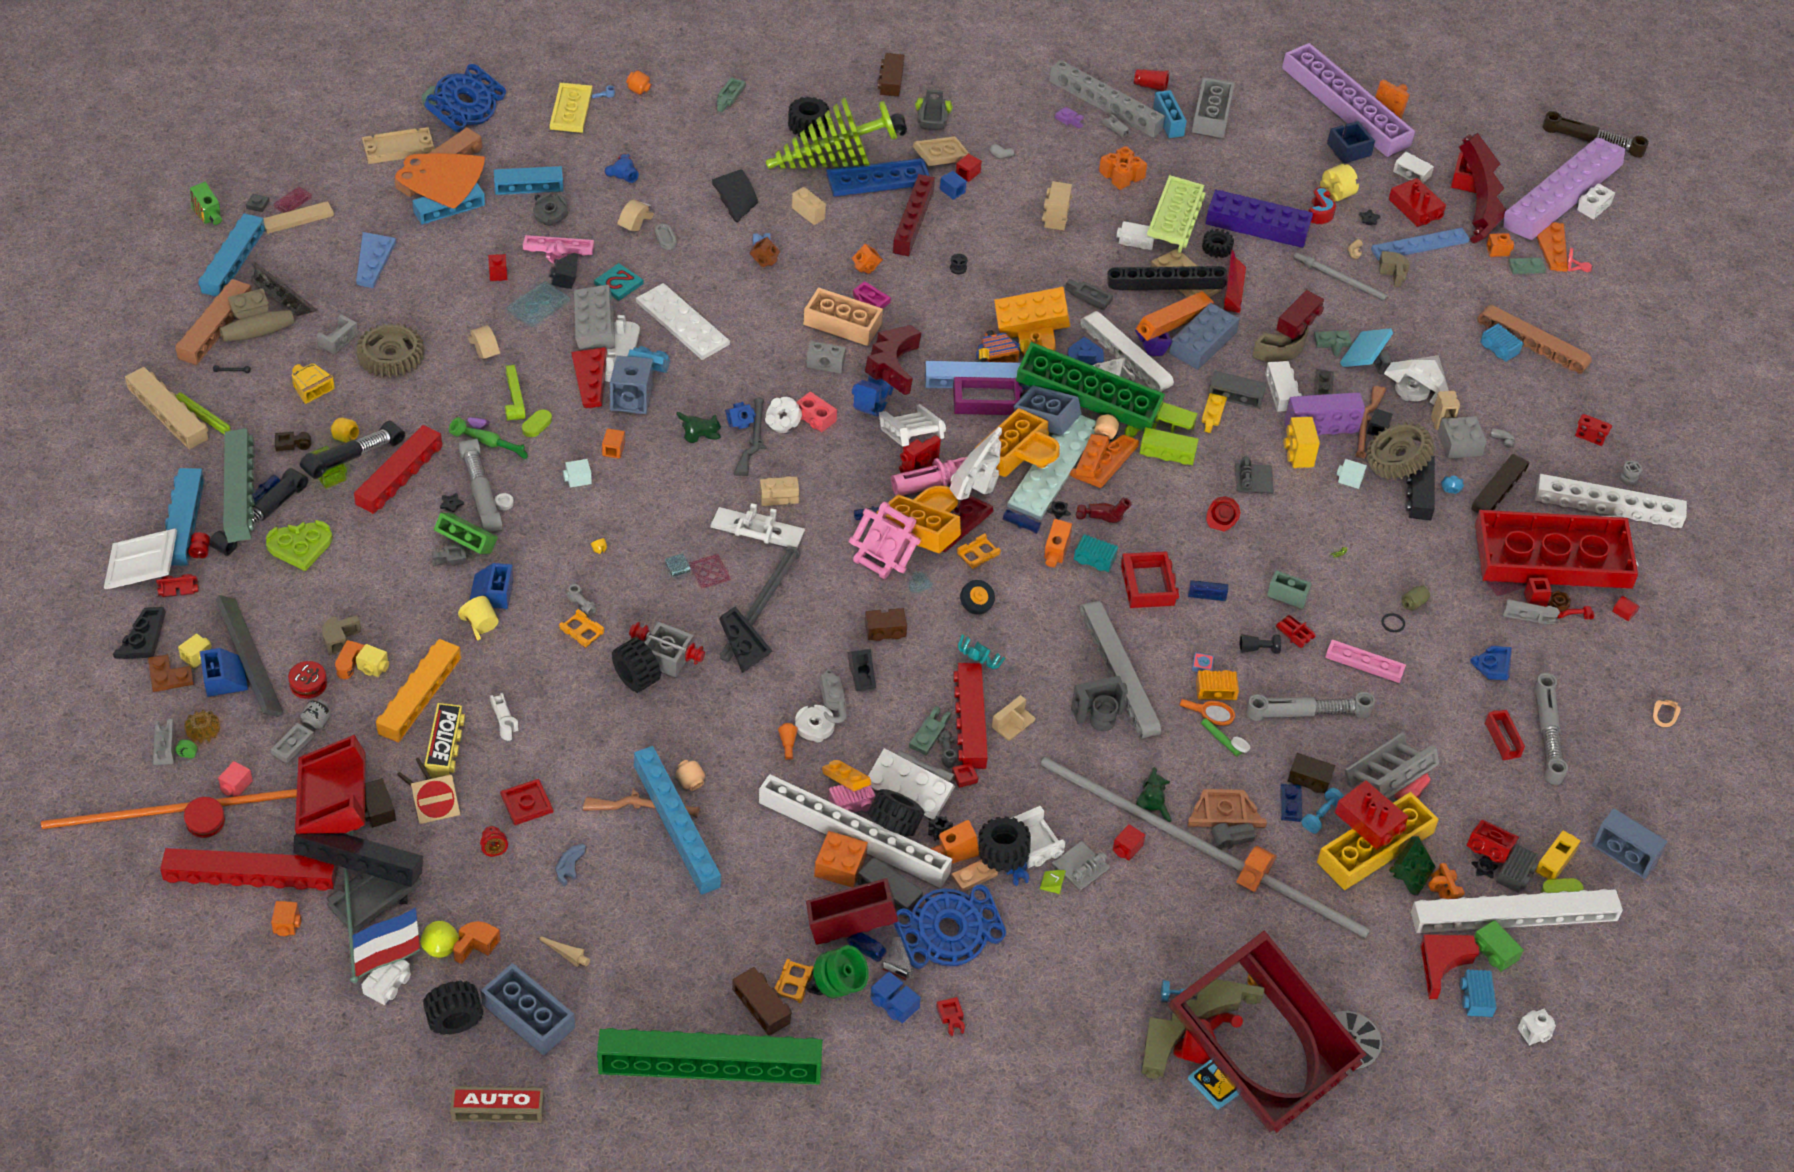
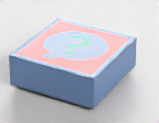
[1192,652,1214,672]

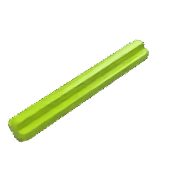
[175,392,231,435]

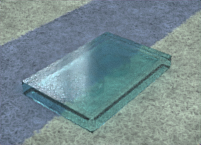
[507,281,570,327]

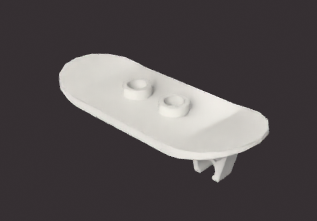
[605,315,640,382]

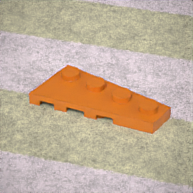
[1536,222,1568,272]
[1070,435,1139,488]

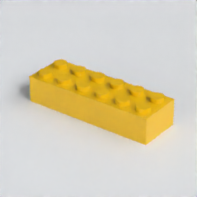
[1317,792,1439,891]

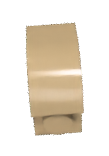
[617,199,654,231]
[468,325,500,359]

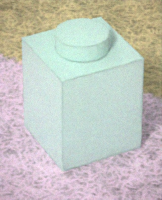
[563,459,592,487]
[1336,459,1367,489]

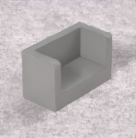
[316,314,358,355]

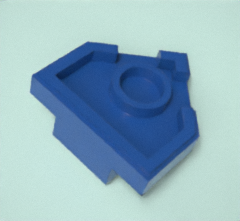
[1067,336,1104,365]
[1470,646,1512,680]

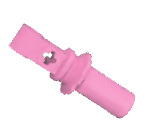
[891,457,967,496]

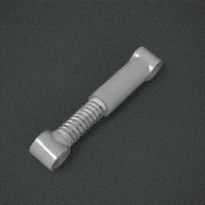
[458,438,502,533]
[1534,673,1568,785]
[1246,692,1375,721]

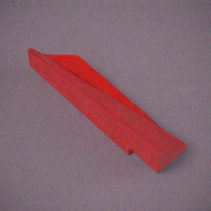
[1223,250,1246,313]

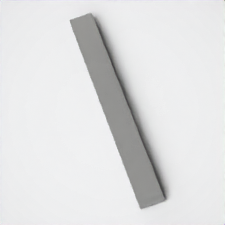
[1080,601,1161,739]

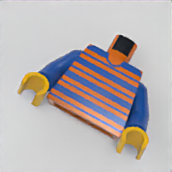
[976,330,1030,363]

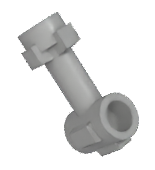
[567,584,596,616]

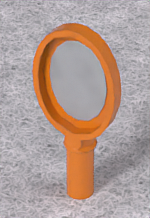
[1180,699,1235,726]

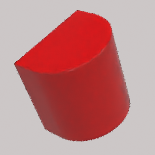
[1612,596,1640,621]

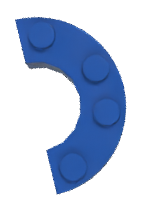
[852,375,894,417]

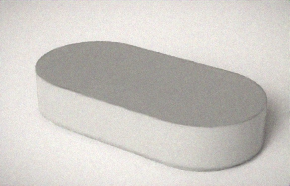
[654,224,677,250]

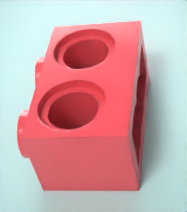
[797,391,837,432]

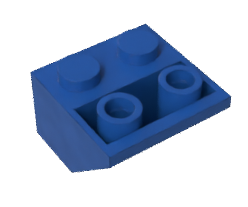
[469,563,514,609]
[200,648,248,697]

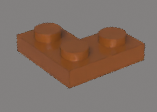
[148,654,194,692]

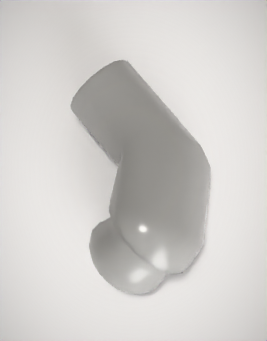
[989,144,1014,158]
[1490,428,1515,447]

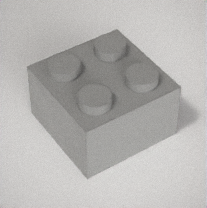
[1438,416,1486,459]

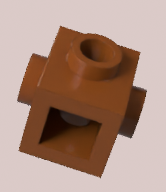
[749,237,780,267]

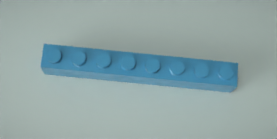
[634,746,721,895]

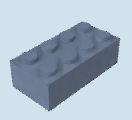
[1169,303,1240,370]
[481,963,575,1056]

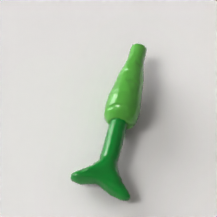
[463,427,528,459]

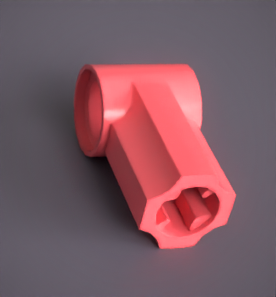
[1394,773,1431,799]

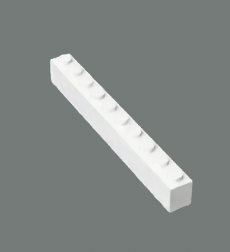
[759,774,952,888]
[1411,889,1623,933]

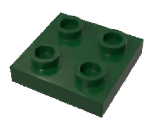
[1389,836,1436,895]

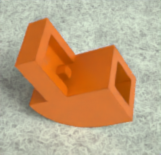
[1236,846,1277,892]
[453,921,500,964]

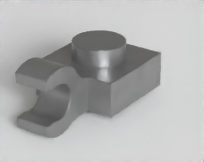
[431,544,467,567]

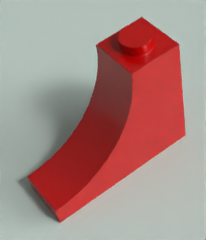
[1420,935,1479,999]

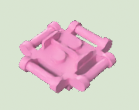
[848,501,921,580]

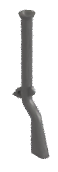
[733,397,767,476]

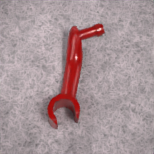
[1557,606,1595,619]

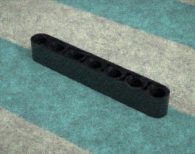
[1107,266,1227,290]

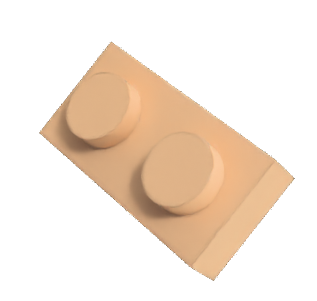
[951,860,998,892]

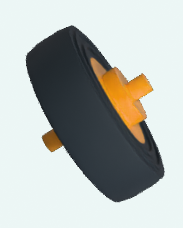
[960,580,995,614]

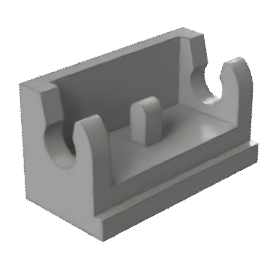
[153,719,176,765]

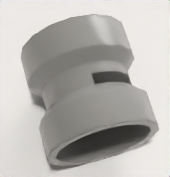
[1620,461,1642,485]

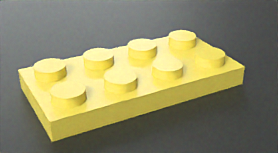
[550,83,593,133]

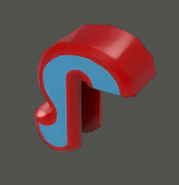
[1308,187,1336,224]

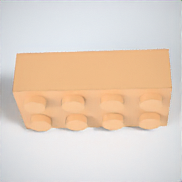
[803,288,883,346]

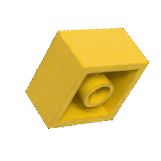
[1283,417,1320,468]

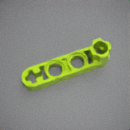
[505,364,526,421]

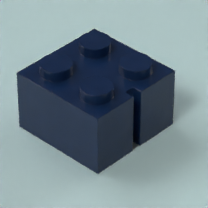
[1327,121,1375,163]

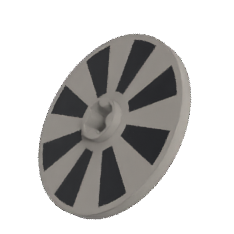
[1333,1011,1382,1069]

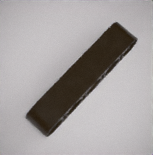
[1471,454,1530,513]

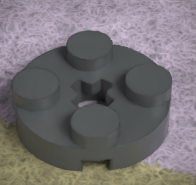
[533,193,568,226]

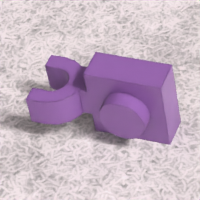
[1055,107,1084,129]

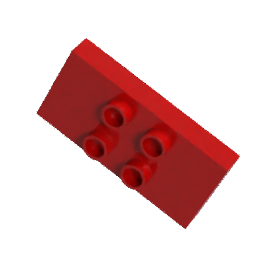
[1475,510,1638,589]

